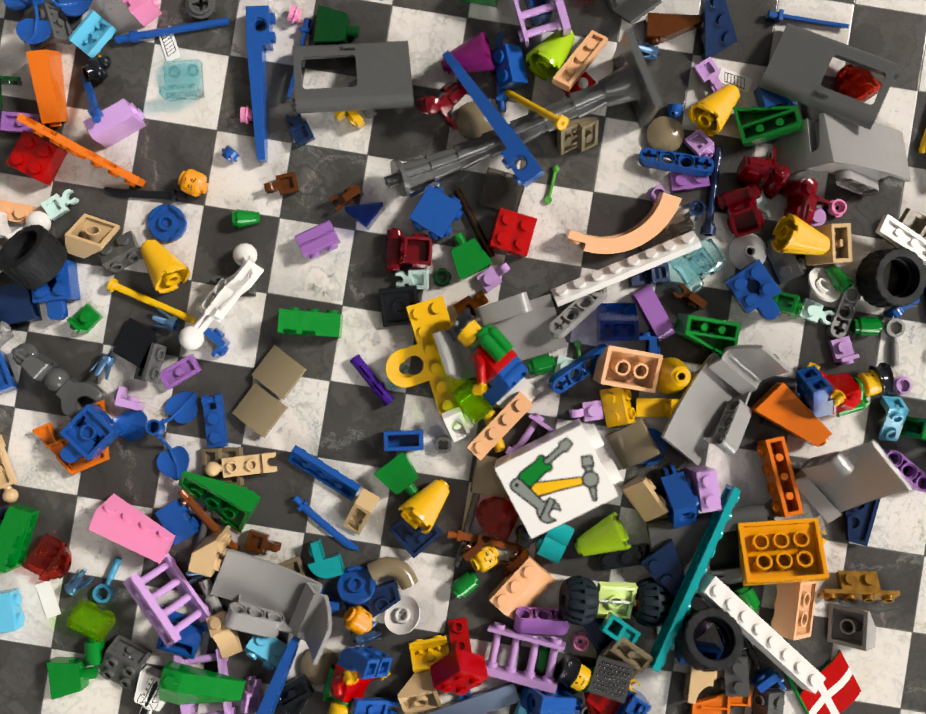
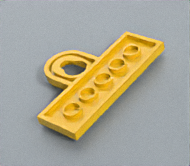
[385,296,477,417]

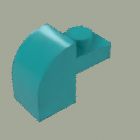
[308,538,345,579]
[599,611,641,644]

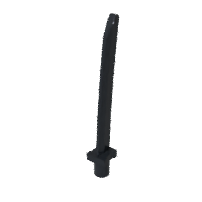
[104,187,187,202]

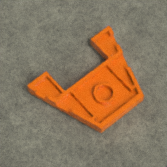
[33,400,110,476]
[690,688,751,714]

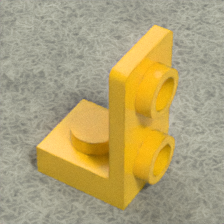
[636,398,679,418]

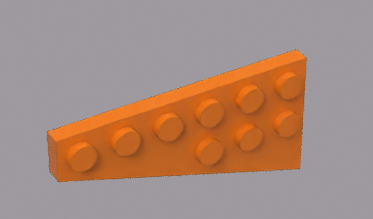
[16,113,146,188]

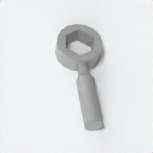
[883,318,906,366]

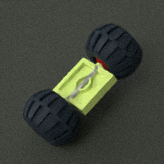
[559,575,671,628]

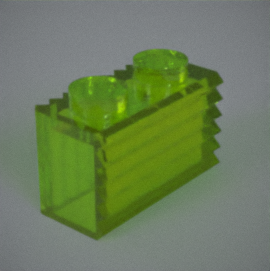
[450,379,493,424]
[67,600,116,643]

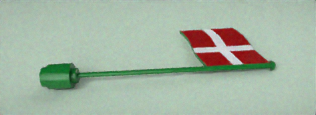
[733,583,861,714]

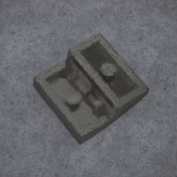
[477,167,525,212]

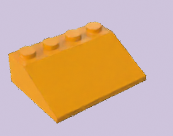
[737,518,829,586]

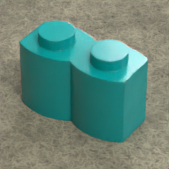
[535,523,575,564]

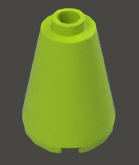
[525,30,575,82]
[575,512,631,556]

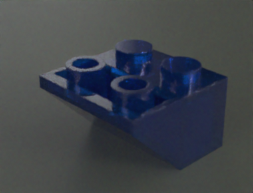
[596,303,639,342]

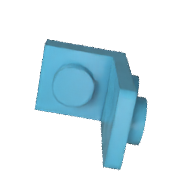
[878,396,909,441]

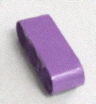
[631,285,675,342]
[882,449,926,492]
[513,606,570,636]

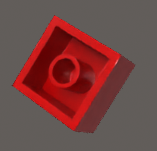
[6,130,67,186]
[487,208,537,258]
[430,649,489,696]

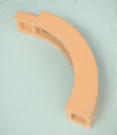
[565,192,682,254]

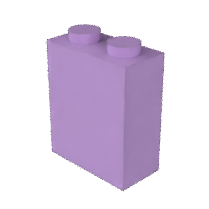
[83,98,146,148]
[685,465,722,512]

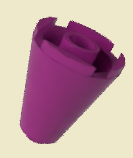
[441,31,495,75]

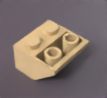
[805,223,853,266]
[620,475,669,522]
[188,525,232,577]

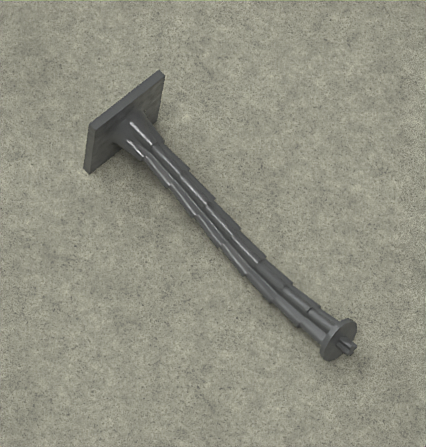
[384,29,663,197]

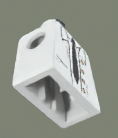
[134,665,166,714]

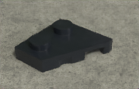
[277,674,315,714]

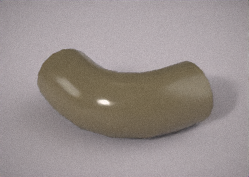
[367,556,419,590]

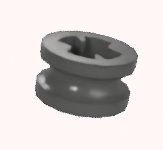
[435,436,452,454]

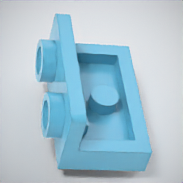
[68,10,117,58]
[244,634,288,671]

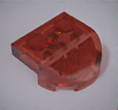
[834,64,882,102]
[476,496,519,542]
[21,533,72,581]

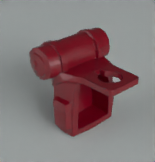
[417,82,467,130]
[736,146,790,199]
[780,178,831,226]
[716,183,765,238]
[384,228,433,272]

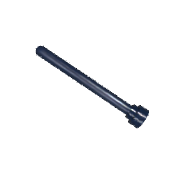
[700,146,723,237]

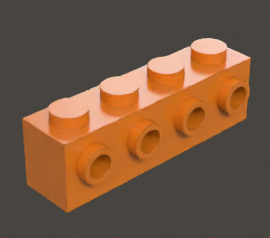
[757,436,804,517]

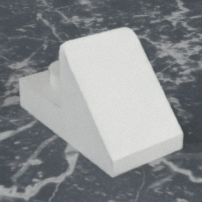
[441,407,471,442]

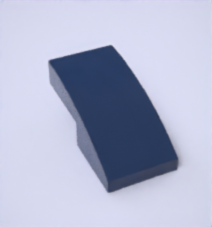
[628,262,671,287]

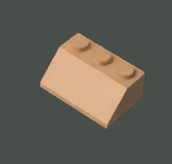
[593,345,663,393]
[489,555,556,620]
[771,581,818,641]

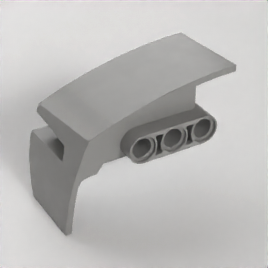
[774,112,911,197]
[433,292,567,380]
[661,345,790,466]
[764,441,912,526]
[210,549,332,665]

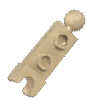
[0,434,19,503]
[205,452,278,478]

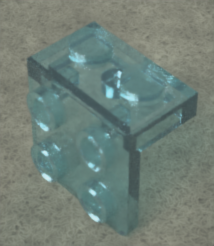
[159,59,205,101]

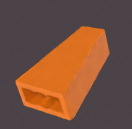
[26,49,68,127]
[751,382,832,447]

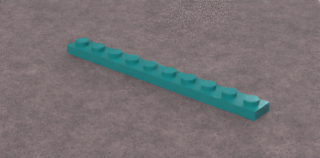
[649,484,741,672]

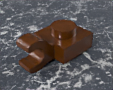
[264,172,300,196]
[329,185,364,211]
[672,283,708,310]
[453,290,489,316]
[244,529,282,554]
[459,531,492,562]
[496,548,529,577]

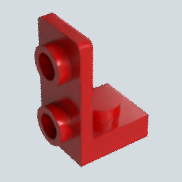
[448,617,472,653]

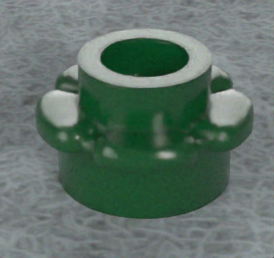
[433,268,451,287]

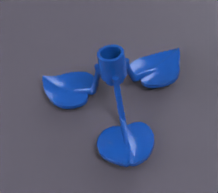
[3,0,92,44]
[113,391,198,481]

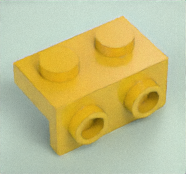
[599,387,636,428]
[408,635,450,673]

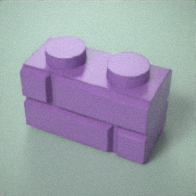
[295,220,341,260]

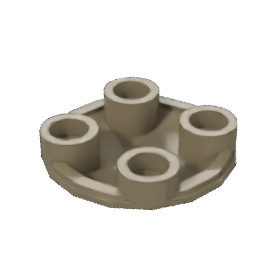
[455,101,492,139]
[646,116,684,152]
[300,648,338,686]

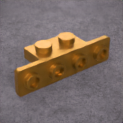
[817,570,900,603]

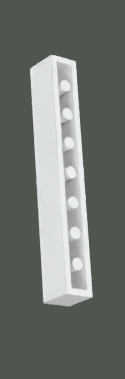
[697,574,826,694]

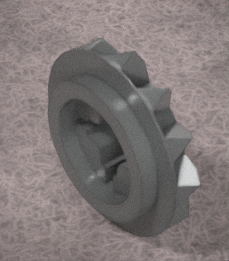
[185,0,217,20]

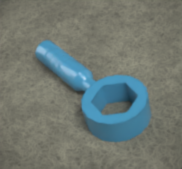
[92,556,122,603]

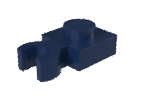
[286,110,315,147]

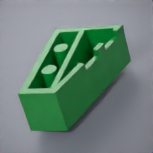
[733,106,804,148]
[277,307,343,338]
[675,313,741,357]
[0,504,40,573]

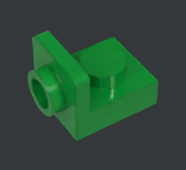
[773,292,803,319]
[67,304,103,334]

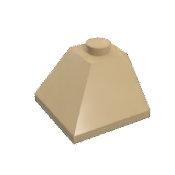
[64,213,120,259]
[397,670,442,714]

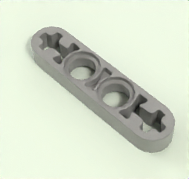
[827,268,861,338]
[549,287,608,339]

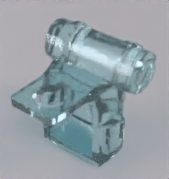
[668,239,727,292]

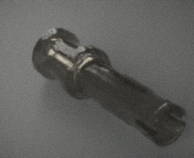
[638,216,695,252]

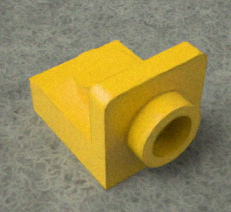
[334,111,366,129]

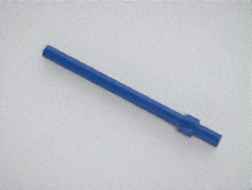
[114,17,229,44]

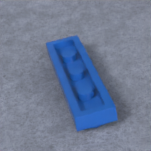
[287,445,361,501]

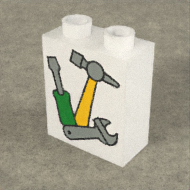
[494,418,623,539]

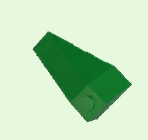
[178,471,261,533]
[158,661,246,705]

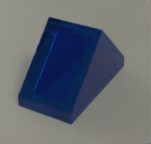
[345,202,385,230]

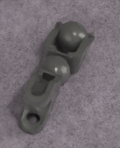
[11,343,107,419]

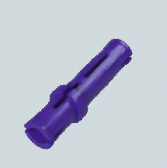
[350,354,395,406]

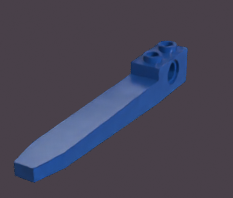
[246,6,276,162]
[442,50,545,188]
[256,636,301,714]

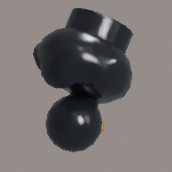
[81,54,111,82]
[515,524,538,548]

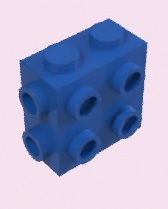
[409,185,463,241]

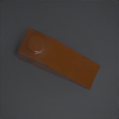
[643,13,703,45]

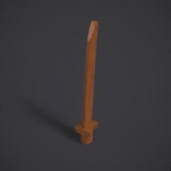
[178,489,240,550]
[447,530,523,552]

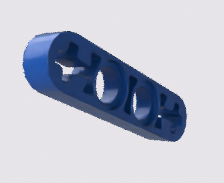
[638,148,715,177]
[548,344,607,394]

